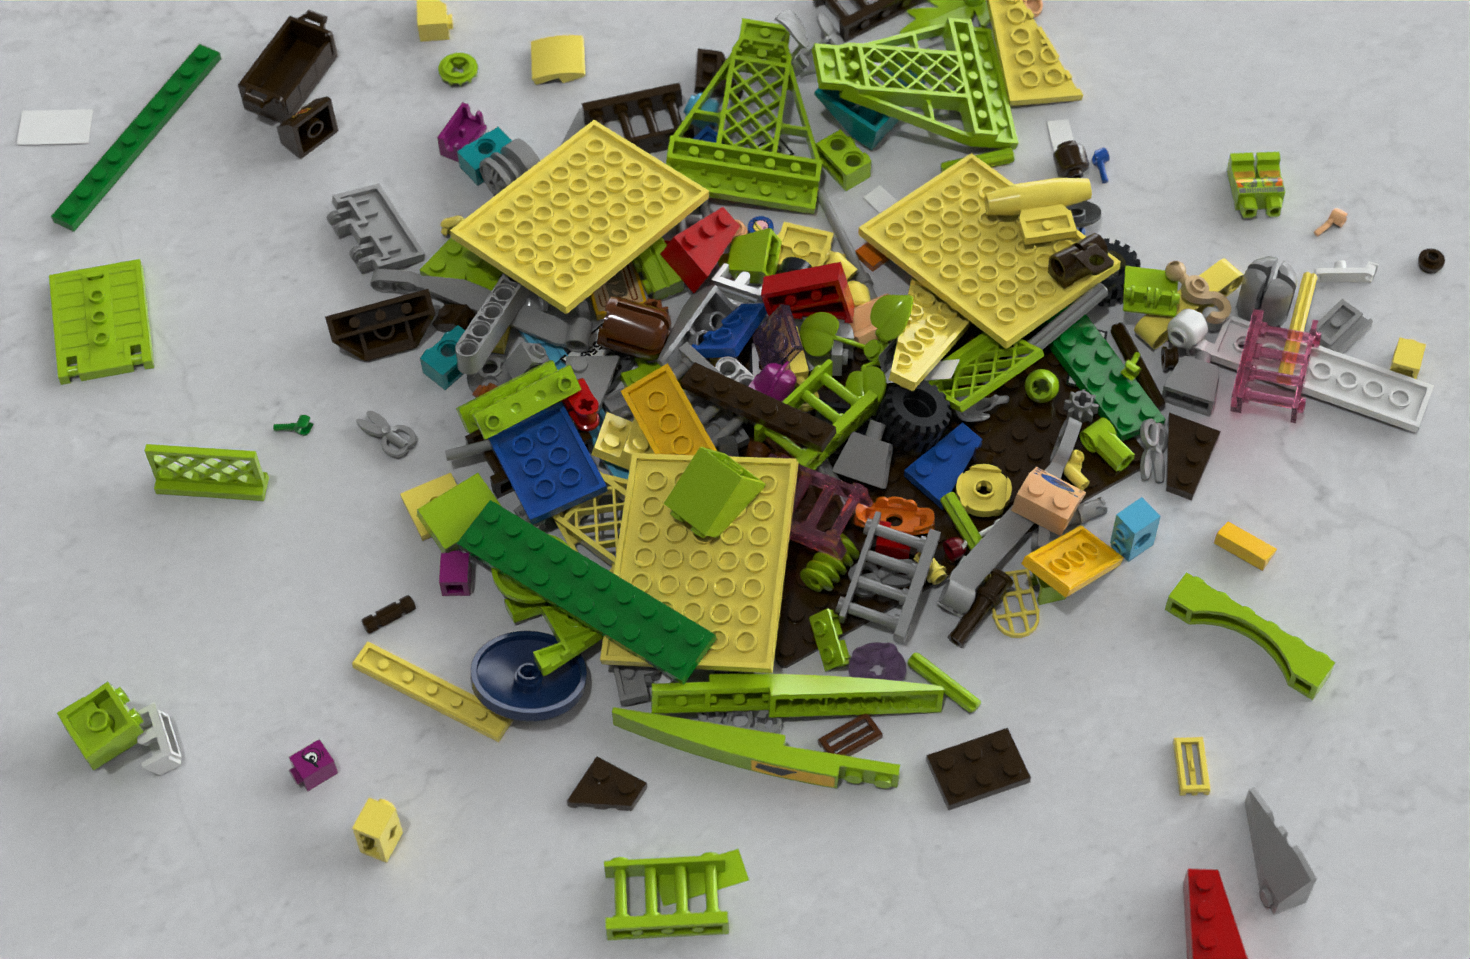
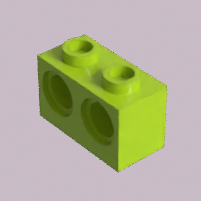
[816,129,872,191]

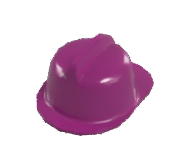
[748,361,797,402]

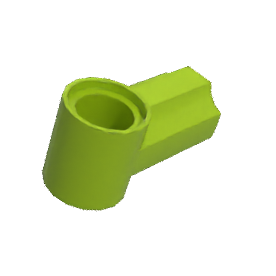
[1079,418,1135,471]

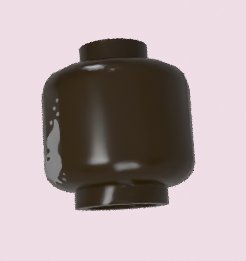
[1053,140,1089,178]

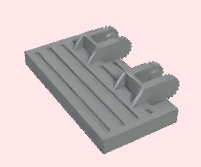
[326,183,425,272]

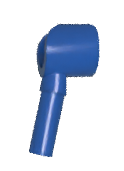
[1092,147,1110,183]

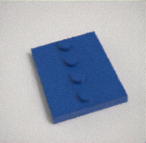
[488,401,608,525]

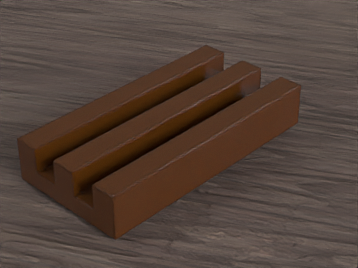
[818,713,883,756]

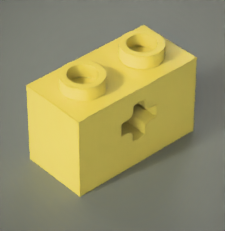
[352,798,403,863]

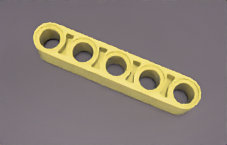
[1134,258,1244,349]

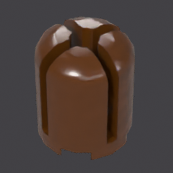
[597,296,671,361]

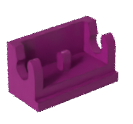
[437,102,487,162]

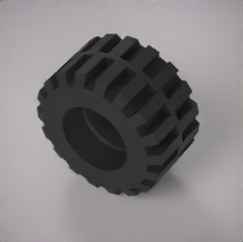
[876,380,952,452]

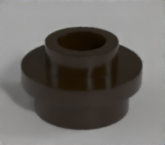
[1418,248,1445,274]

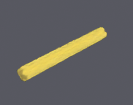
[1277,272,1317,383]

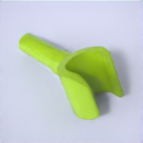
[1120,352,1141,381]

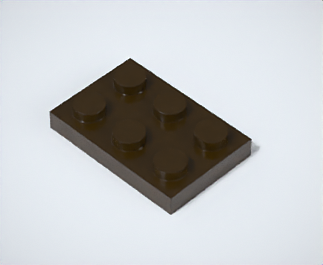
[926,728,1031,811]

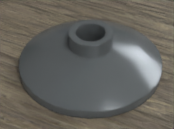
[1066,201,1101,228]

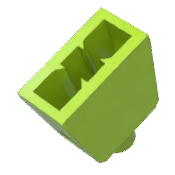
[718,228,782,284]

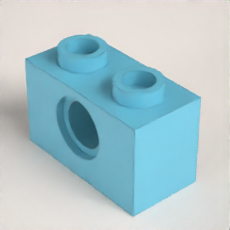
[1110,497,1161,562]

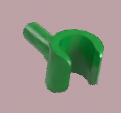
[273,415,313,436]

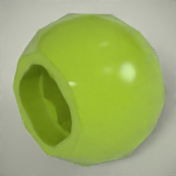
[1025,369,1059,403]

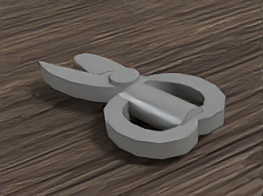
[356,411,417,458]
[1140,419,1168,483]
[848,559,913,597]

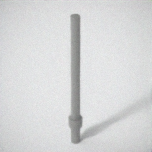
[817,183,877,300]

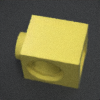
[1390,337,1426,379]

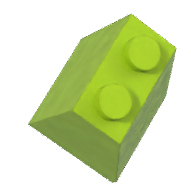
[664,447,766,538]

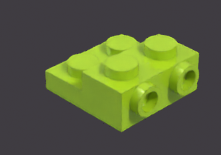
[59,681,144,763]

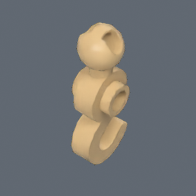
[1165,260,1231,324]

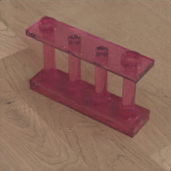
[1230,309,1322,423]
[768,453,873,560]

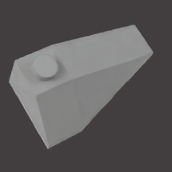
[657,285,736,371]
[1245,787,1317,915]

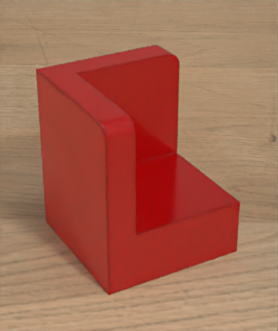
[875,521,910,560]

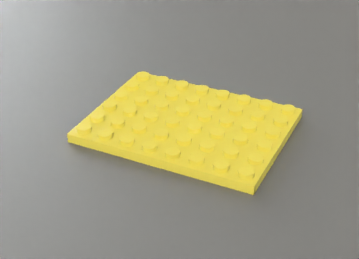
[450,120,709,314]
[858,153,1121,349]
[600,453,799,673]

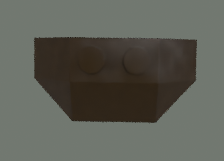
[325,288,436,362]

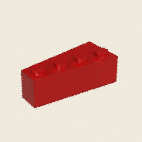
[1183,869,1248,959]

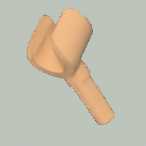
[1314,208,1348,237]

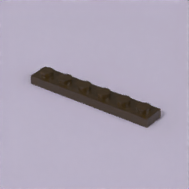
[680,362,836,453]

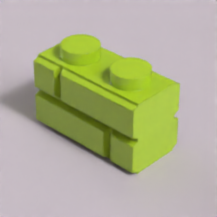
[632,237,684,300]

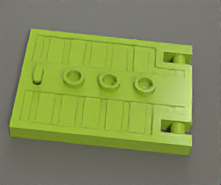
[49,259,154,385]

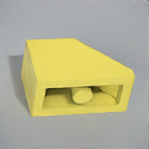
[416,0,454,42]

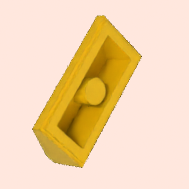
[1214,522,1277,571]

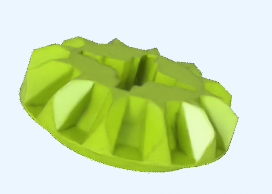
[438,52,478,86]

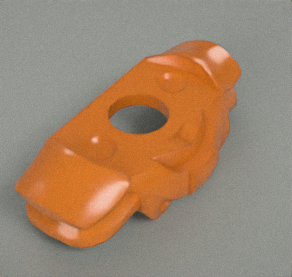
[854,496,935,535]

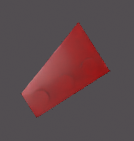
[660,207,740,293]
[761,262,855,323]

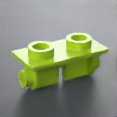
[809,608,851,672]

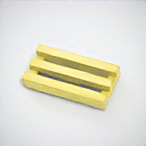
[1173,737,1211,796]

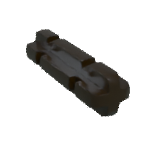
[361,595,416,633]

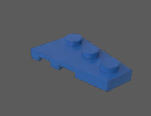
[691,303,767,358]
[904,422,982,510]

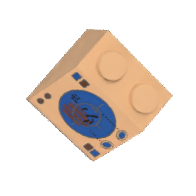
[1011,467,1086,536]

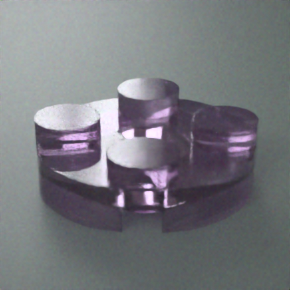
[848,642,906,682]

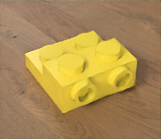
[591,412,655,470]

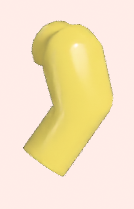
[440,215,465,236]
[1063,450,1090,490]

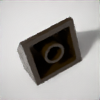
[277,96,338,160]

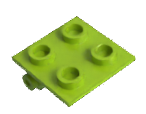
[1123,266,1180,317]

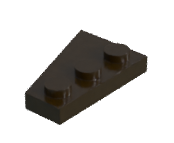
[1166,412,1221,501]

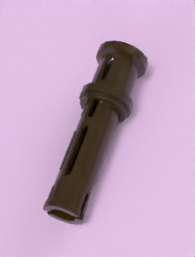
[948,568,1014,648]

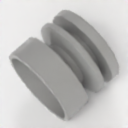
[479,138,540,196]

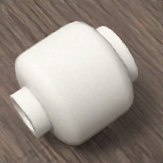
[1167,309,1208,349]

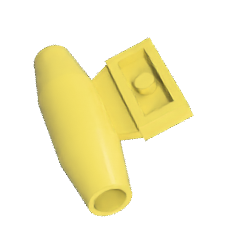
[984,178,1092,245]

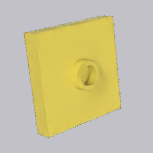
[400,473,457,541]

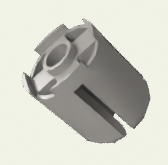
[1236,256,1298,328]

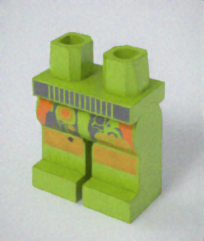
[1227,152,1285,218]

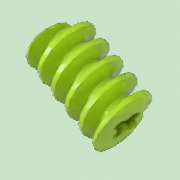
[800,531,860,592]

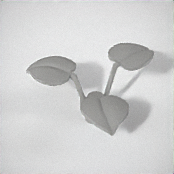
[774,10,844,78]

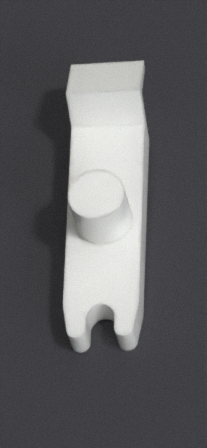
[1314,260,1379,283]

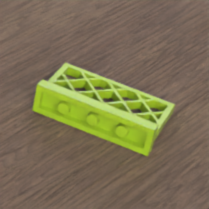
[926,332,1044,413]
[144,444,269,501]

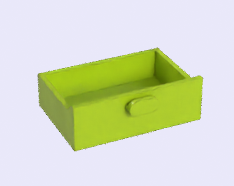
[417,473,501,553]

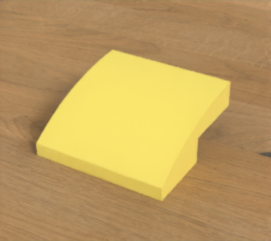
[531,35,585,85]

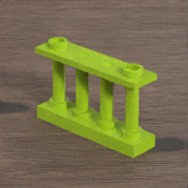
[754,359,878,480]
[456,360,582,440]
[604,852,729,941]

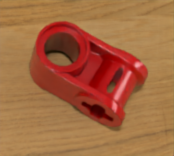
[560,378,600,431]

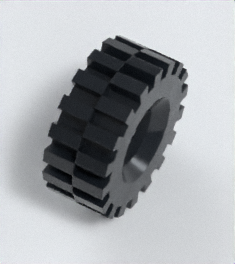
[1082,238,1141,307]

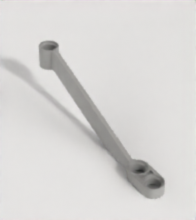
[370,269,593,352]
[939,416,1082,614]

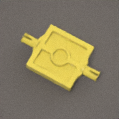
[777,222,846,270]

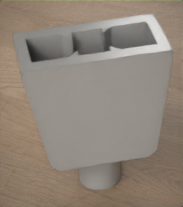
[1162,351,1219,417]
[832,420,893,489]

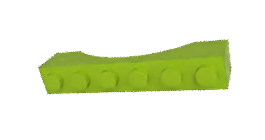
[1165,572,1336,700]

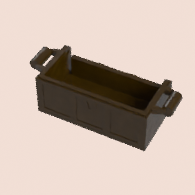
[238,10,338,123]

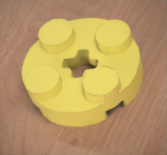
[956,464,1012,517]

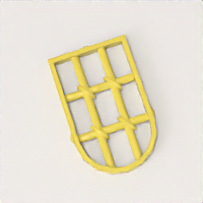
[984,569,1040,638]

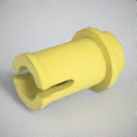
[914,552,947,585]

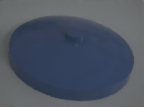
[470,631,587,721]

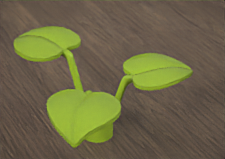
[800,295,913,416]

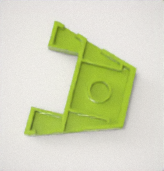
[504,598,603,676]

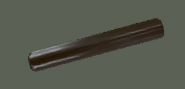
[1111,322,1166,411]

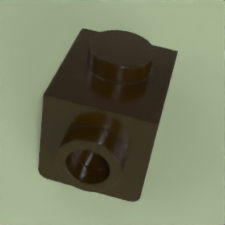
[432,304,475,331]

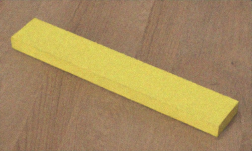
[352,641,514,742]

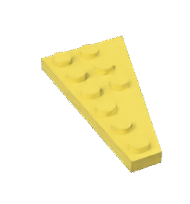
[986,0,1083,106]
[889,277,973,391]

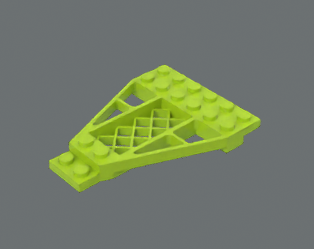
[666,18,823,214]
[811,18,1019,150]

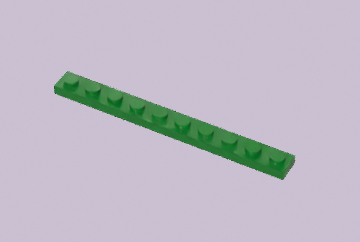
[51,43,221,232]

